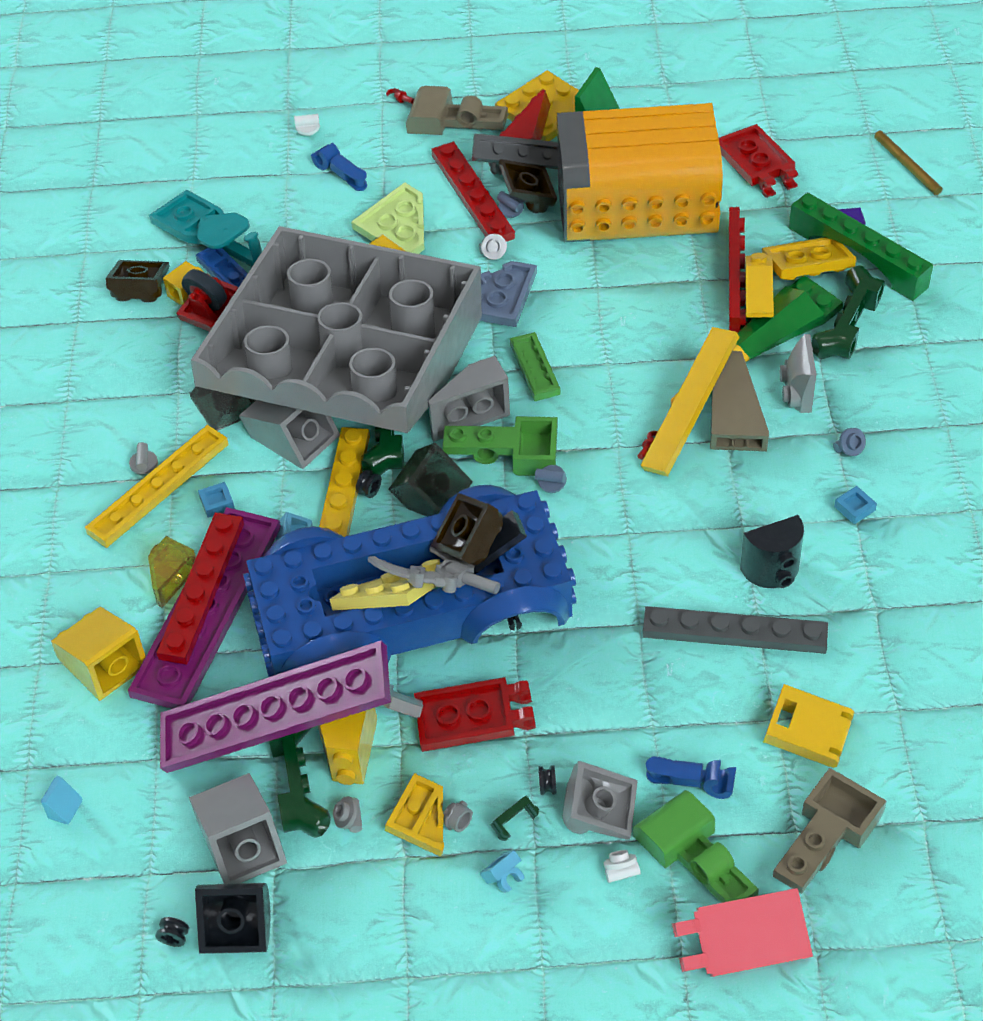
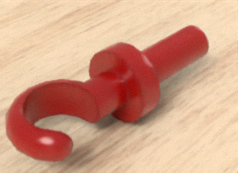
[386,88,414,104]
[637,430,658,460]

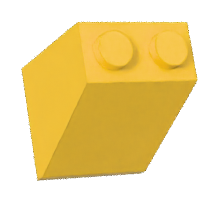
[51,606,146,701]
[318,707,378,785]

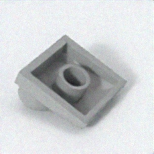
[780,334,816,413]
[563,761,638,840]

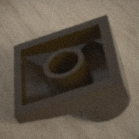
[499,159,558,213]
[106,260,170,302]
[431,493,503,566]

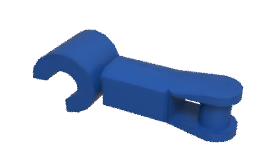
[311,143,367,191]
[646,756,736,799]

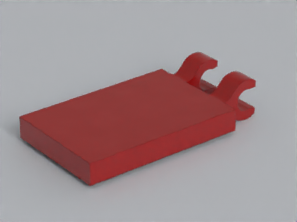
[719,124,798,198]
[414,677,536,752]

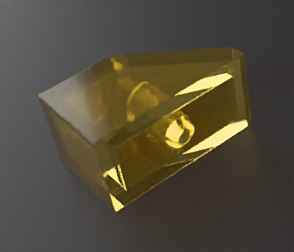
[148,536,196,608]

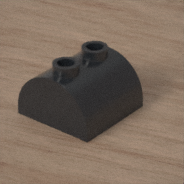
[740,515,804,588]
[195,883,270,954]

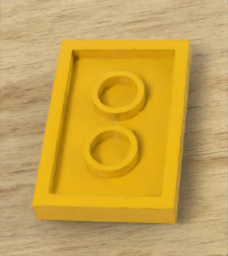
[762,237,856,280]

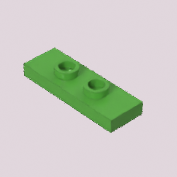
[510,332,561,401]

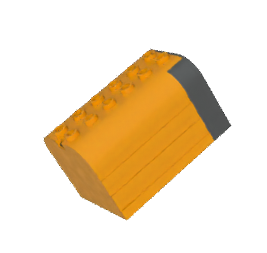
[557,103,723,243]

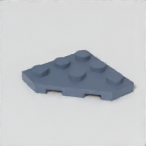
[480,261,537,327]

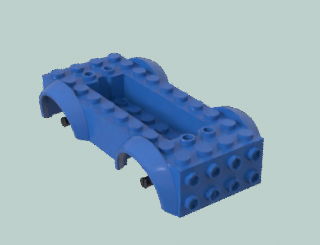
[243,485,576,677]

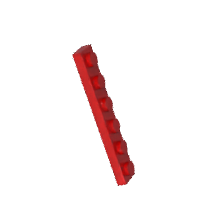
[431,141,515,242]
[729,207,746,333]
[156,512,244,665]

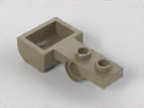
[406,86,508,135]
[773,768,887,894]

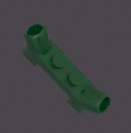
[812,266,885,359]
[361,427,404,475]
[269,728,330,838]

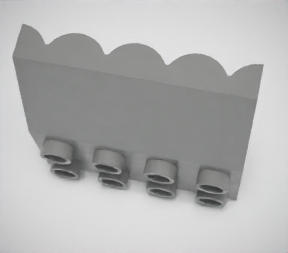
[191,226,482,433]

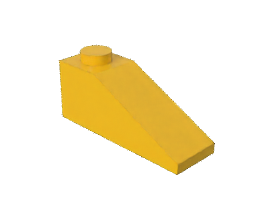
[745,253,774,318]

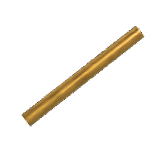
[874,130,943,195]

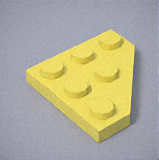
[330,559,441,611]

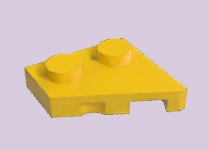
[385,773,444,857]

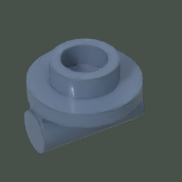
[497,191,524,218]
[833,428,866,456]
[535,465,567,493]

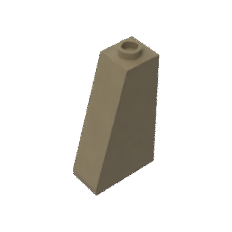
[710,351,769,452]

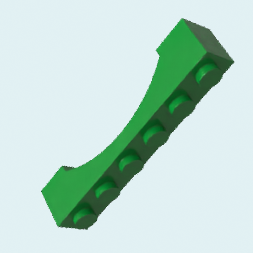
[788,192,934,301]

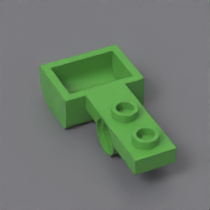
[443,416,558,476]
[633,790,759,903]

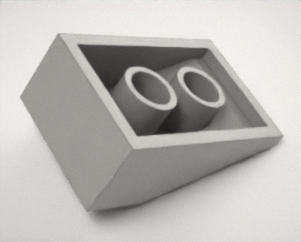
[428,356,510,442]

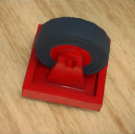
[176,269,239,332]

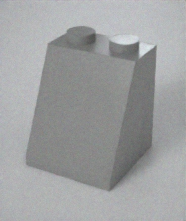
[239,400,340,469]
[189,773,287,884]

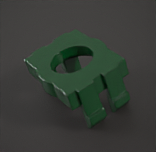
[490,795,539,841]

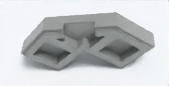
[383,684,423,718]

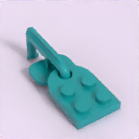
[149,190,262,267]

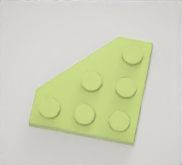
[351,182,425,254]

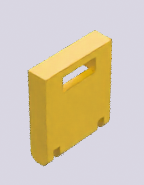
[763,684,855,768]

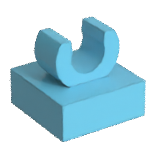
[479,850,524,893]

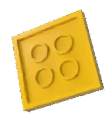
[495,70,579,141]

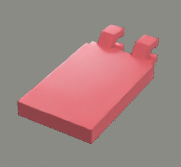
[672,888,813,977]

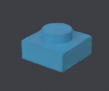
[198,482,235,518]
[834,486,877,524]

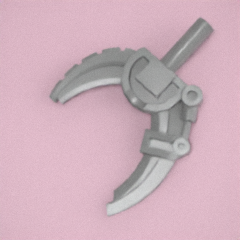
[368,546,500,595]

